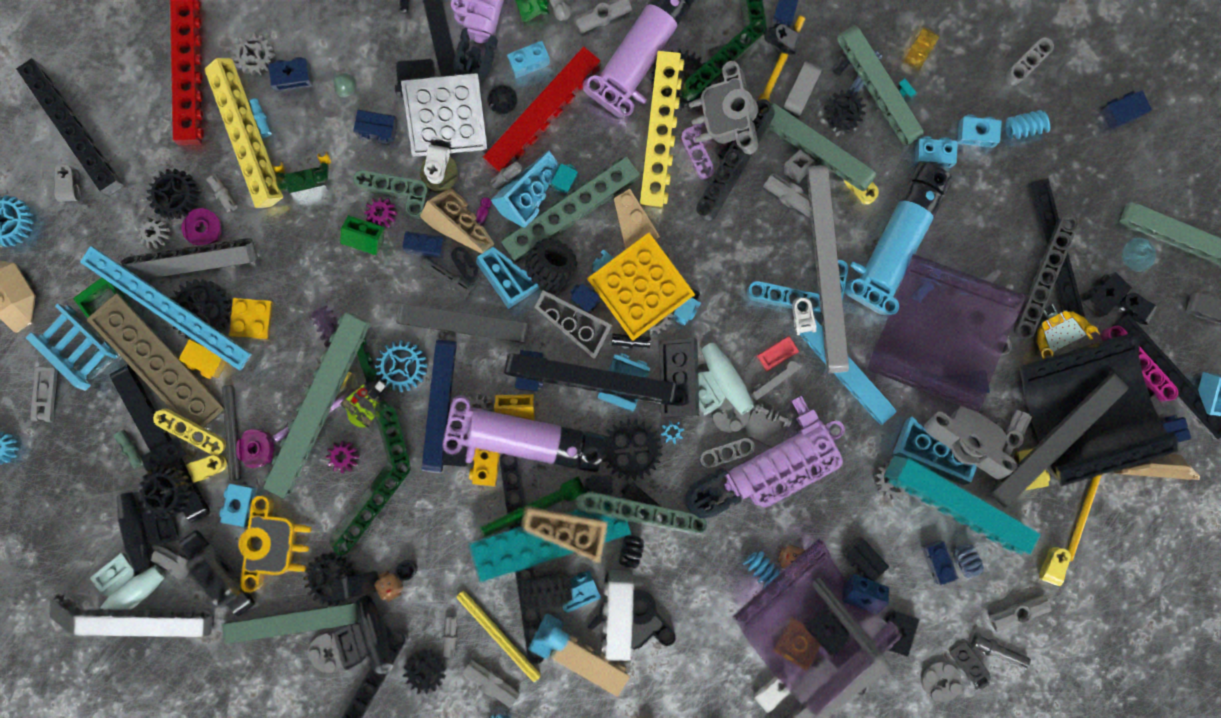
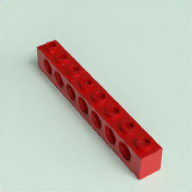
[170,0,204,145]

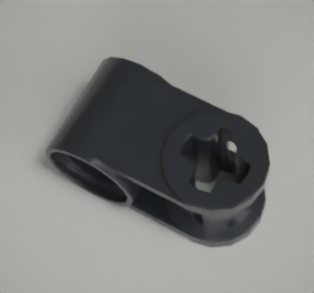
[764,24,801,55]
[1117,293,1158,325]

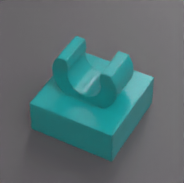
[899,78,917,99]

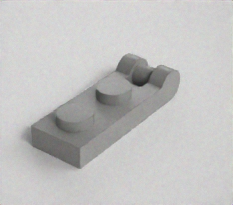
[751,361,798,401]
[30,367,58,422]

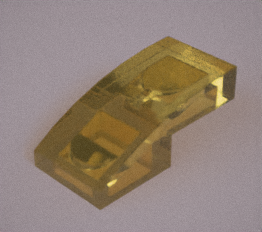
[903,27,940,71]

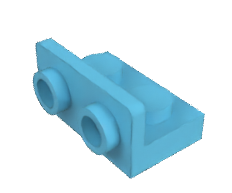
[562,571,601,614]

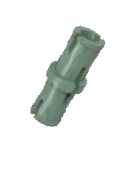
[113,429,144,469]

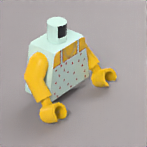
[1036,304,1100,360]

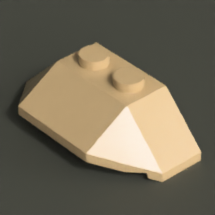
[0,261,36,333]
[1114,453,1200,480]

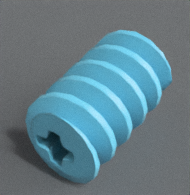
[1005,110,1050,140]
[742,551,785,594]

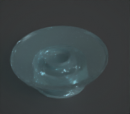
[1122,238,1156,271]

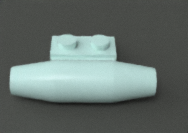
[698,342,754,415]
[90,553,166,609]

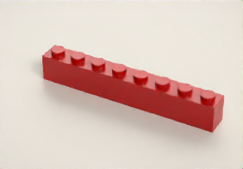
[483,46,601,174]

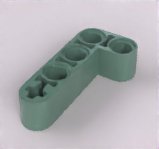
[353,170,429,220]

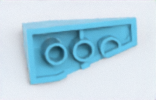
[491,151,560,228]
[1198,372,1221,416]

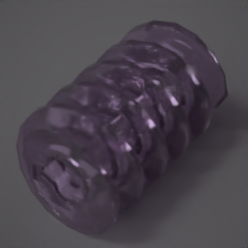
[309,306,339,347]

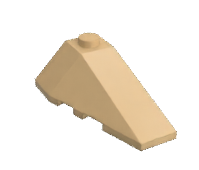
[420,188,494,254]

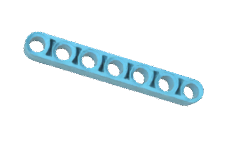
[800,319,896,425]

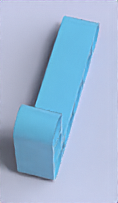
[747,260,848,315]

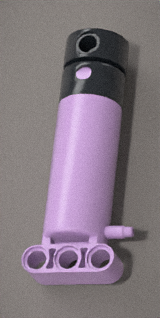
[583,0,695,118]
[443,395,605,473]

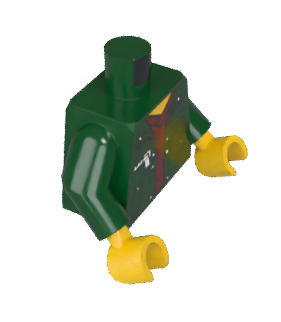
[271,152,331,193]

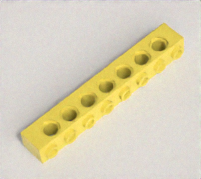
[640,51,684,208]
[204,58,284,208]

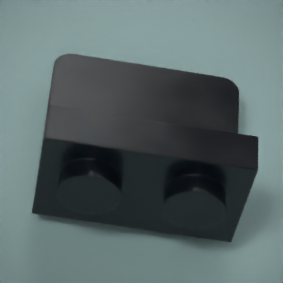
[395,59,435,100]

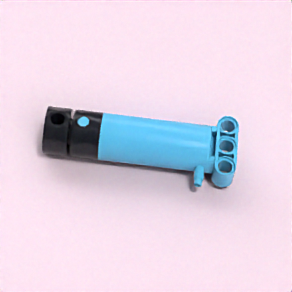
[844,162,953,315]

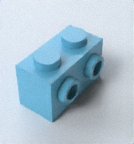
[914,137,957,168]

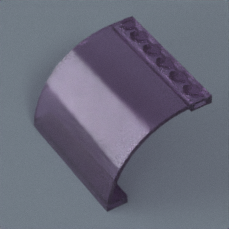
[866,254,1027,413]
[732,539,901,717]

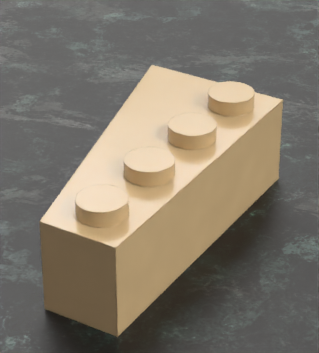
[522,506,607,563]

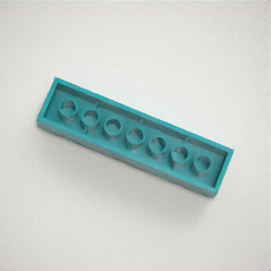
[883,456,1041,555]
[467,496,631,583]

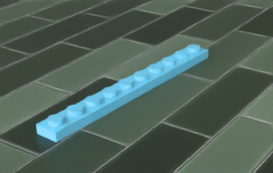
[80,246,252,370]

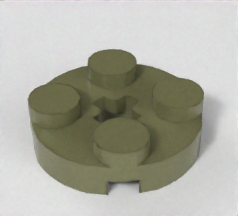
[420,156,459,193]

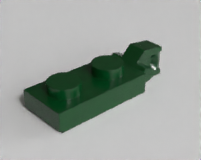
[357,337,378,383]

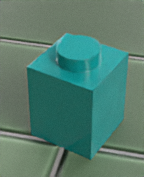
[551,163,578,195]

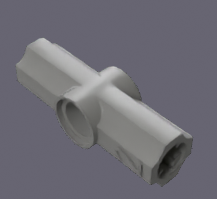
[574,0,632,33]
[763,173,811,218]
[1002,410,1032,458]
[989,595,1051,632]
[462,659,520,708]

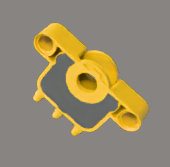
[238,495,312,592]

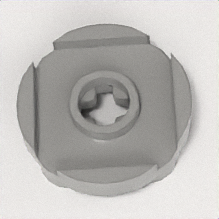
[711,398,750,433]
[308,632,342,673]
[921,661,962,702]

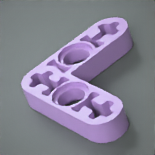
[681,123,715,181]

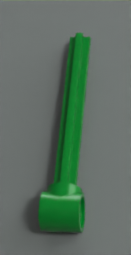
[479,476,586,538]

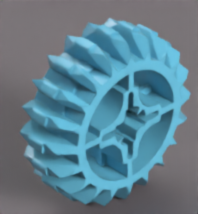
[0,195,34,247]
[375,340,428,392]

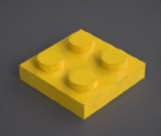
[229,298,273,340]

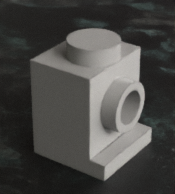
[784,150,814,185]

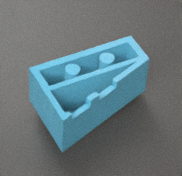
[476,247,540,309]

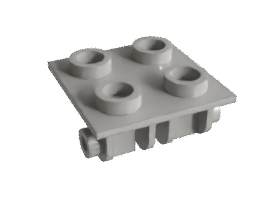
[743,399,793,448]

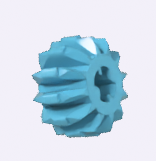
[0,432,20,465]

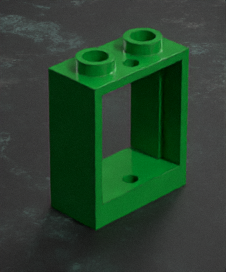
[73,278,138,335]

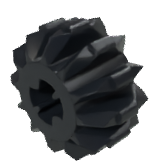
[619,535,644,569]

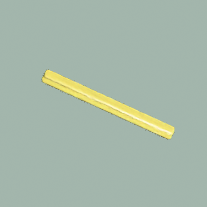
[456,590,541,682]

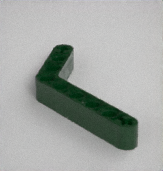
[681,0,767,101]
[329,402,411,556]

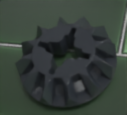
[487,84,517,114]

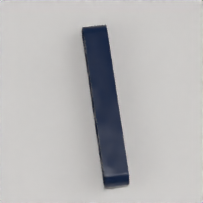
[422,339,457,473]

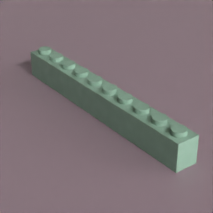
[263,312,371,498]

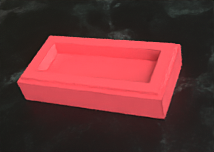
[757,336,799,372]

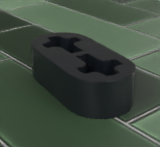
[451,247,479,281]

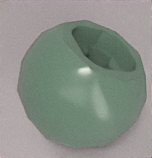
[334,73,356,97]

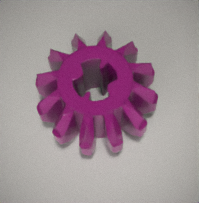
[364,197,398,228]
[326,440,360,473]

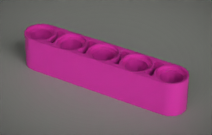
[1101,326,1178,402]

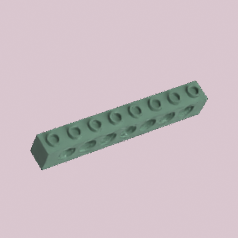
[501,157,640,263]

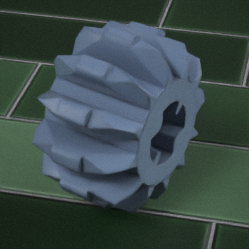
[953,544,984,578]

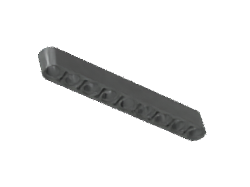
[990,373,1129,507]

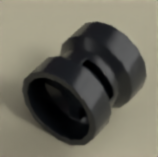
[395,560,417,581]

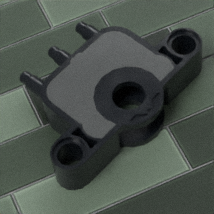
[179,530,255,617]
[587,569,676,650]

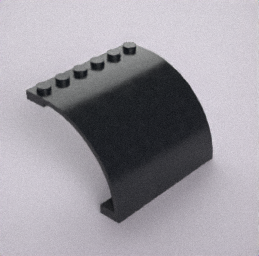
[1020,331,1179,487]

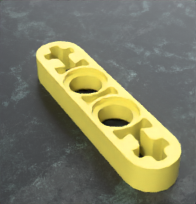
[153,409,226,455]

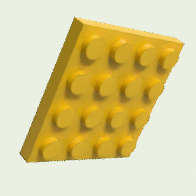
[587,233,695,341]

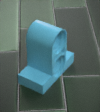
[528,614,569,659]

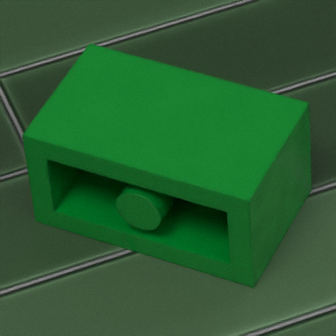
[340,215,385,255]

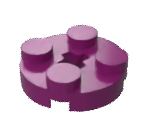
[181,208,222,246]
[236,429,274,468]

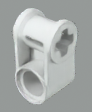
[424,145,450,184]
[792,297,816,336]
[753,675,791,712]

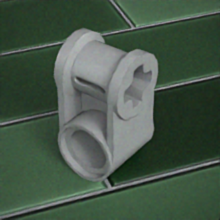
[54,164,81,202]

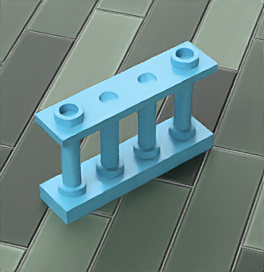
[26,303,117,391]

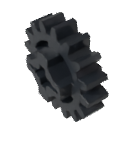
[824,89,866,131]
[403,650,446,694]

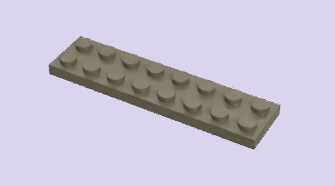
[86,294,224,435]

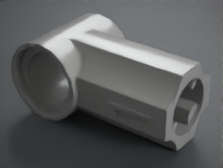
[151,545,189,580]

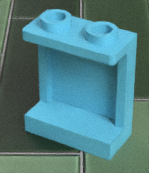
[598,353,651,412]

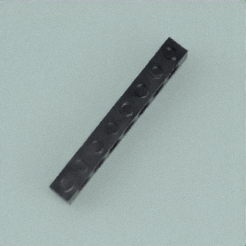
[16,58,125,196]

